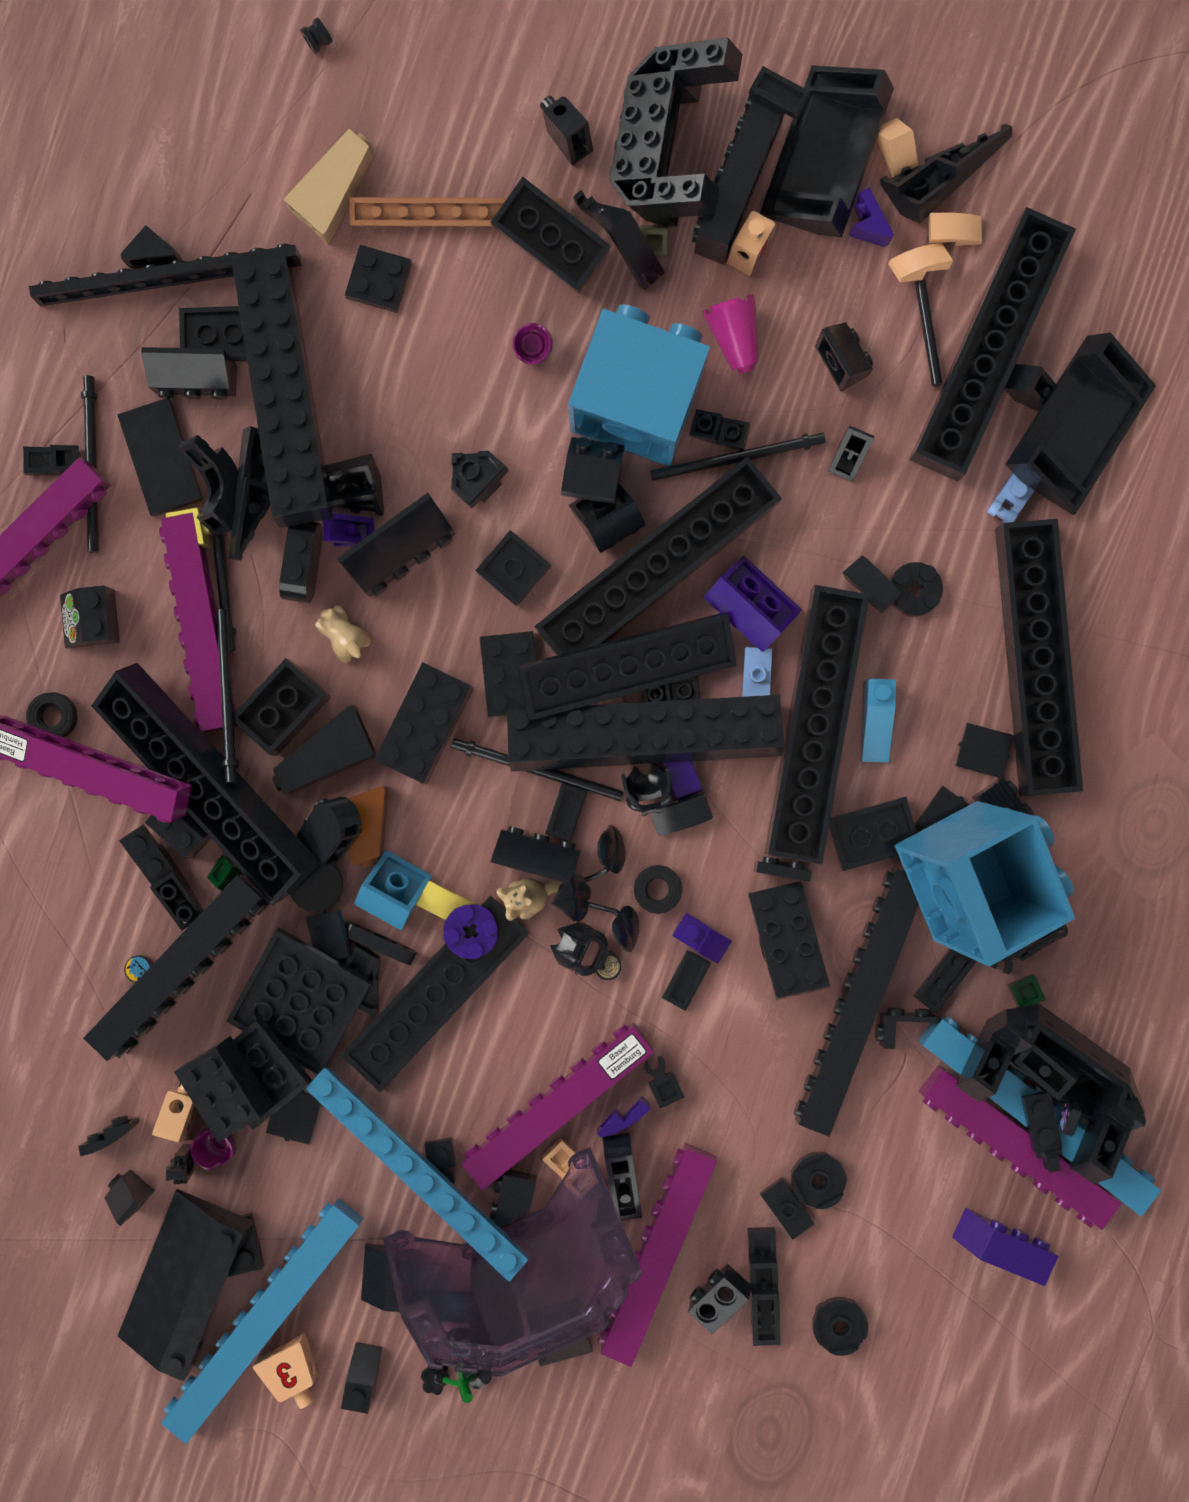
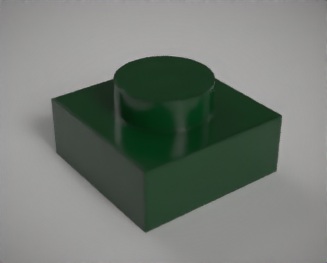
[207,855,240,891]
[1007,974,1046,1007]

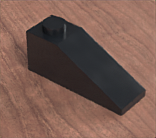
[602,1133,642,1222]

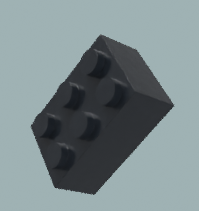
[233,658,331,756]
[174,1036,274,1142]

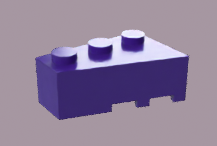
[952,1208,1059,1286]

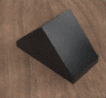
[121,225,182,268]
[828,425,875,482]

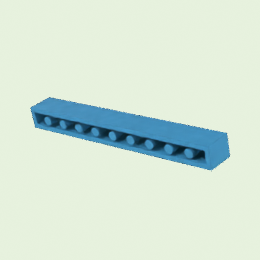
[917,1016,1161,1217]
[306,1068,530,1282]
[160,1198,363,1444]

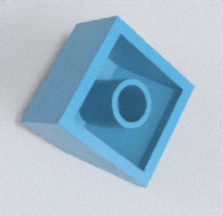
[354,850,433,931]

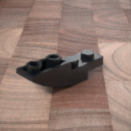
[119,824,203,931]

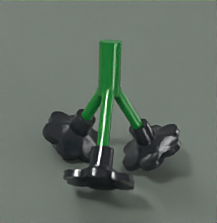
[421,1327,492,1403]

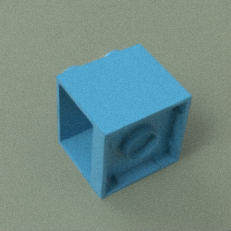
[568,304,710,467]
[895,801,1075,967]

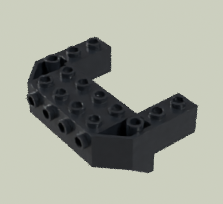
[610,38,743,227]
[955,1004,1146,1184]

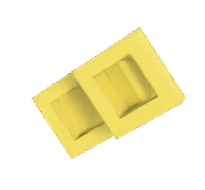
[416,880,475,920]

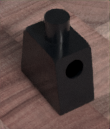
[540,96,593,166]

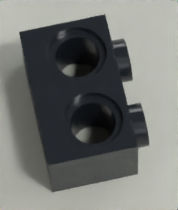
[688,1263,752,1334]

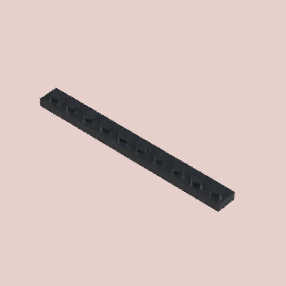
[29,244,302,307]

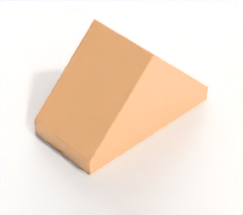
[876,118,918,177]

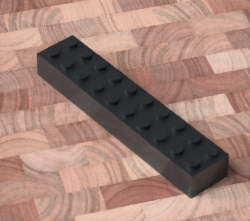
[909,207,1076,482]
[232,255,334,528]
[534,456,782,656]
[995,518,1083,796]
[764,585,869,864]
[91,663,320,906]
[507,695,785,772]

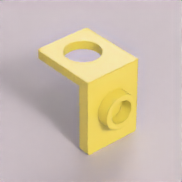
[166,508,212,548]

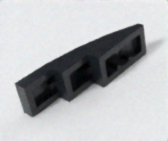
[747,1227,781,1346]

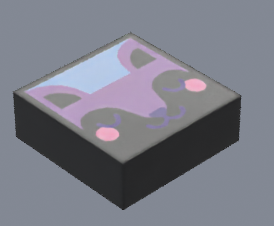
[1058,1098,1082,1137]

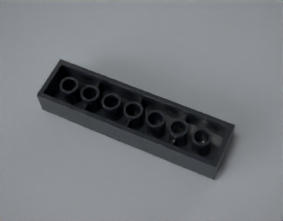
[83,874,270,1061]

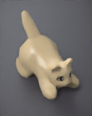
[315,605,371,663]
[497,878,564,921]

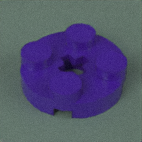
[443,904,498,959]

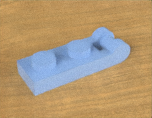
[986,473,1034,523]

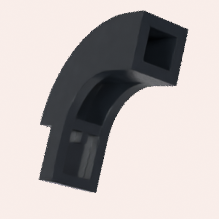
[177,435,238,536]

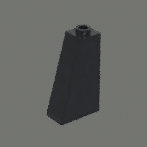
[272,705,377,794]

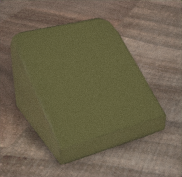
[641,225,668,256]

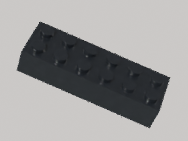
[692,94,785,265]

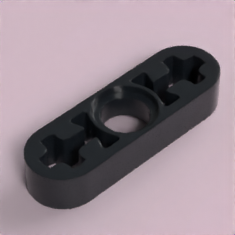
[344,920,417,965]

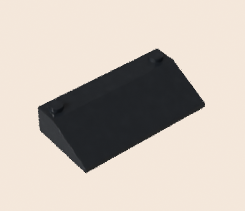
[760,65,894,238]
[1005,332,1156,515]
[117,1189,252,1382]

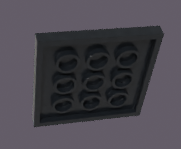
[226,928,373,1075]

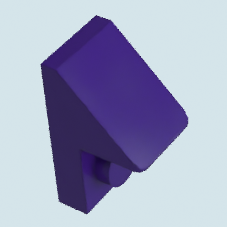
[849,187,894,247]
[323,513,374,547]
[672,912,732,964]

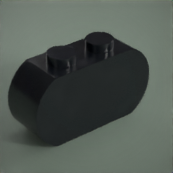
[279,522,323,603]
[297,796,362,869]

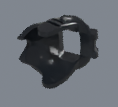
[621,763,673,817]
[550,921,612,976]

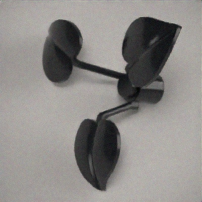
[551,825,639,952]

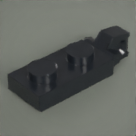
[1021,1091,1062,1173]
[166,1144,194,1185]

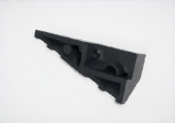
[880,124,1012,223]
[229,426,270,561]
[325,454,384,516]

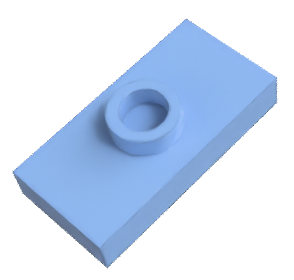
[742,647,772,697]

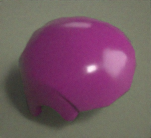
[512,323,553,365]
[190,1127,236,1170]

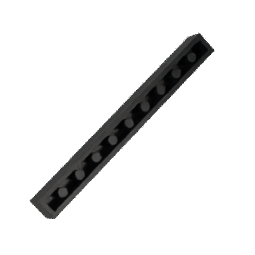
[794,867,919,1137]

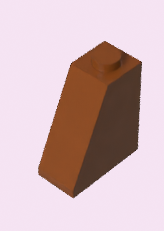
[348,786,389,868]

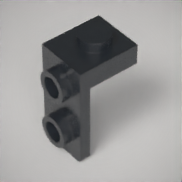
[875,1007,939,1049]

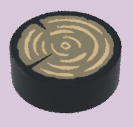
[596,953,621,980]

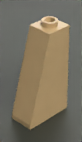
[284,129,373,244]

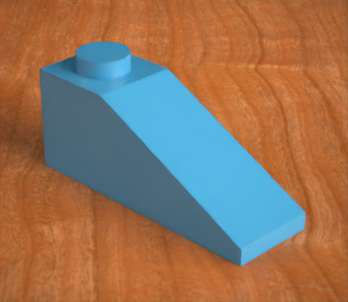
[861,679,896,763]

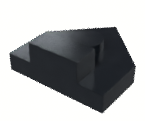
[451,450,509,509]

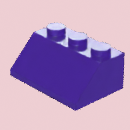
[704,555,802,652]

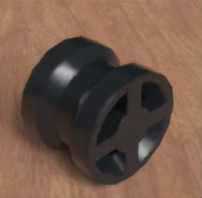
[300,17,333,54]

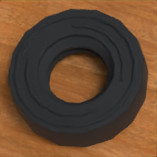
[26,692,77,737]
[634,865,683,914]

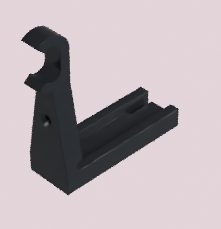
[573,190,665,290]

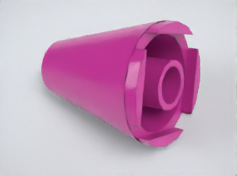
[702,294,758,374]

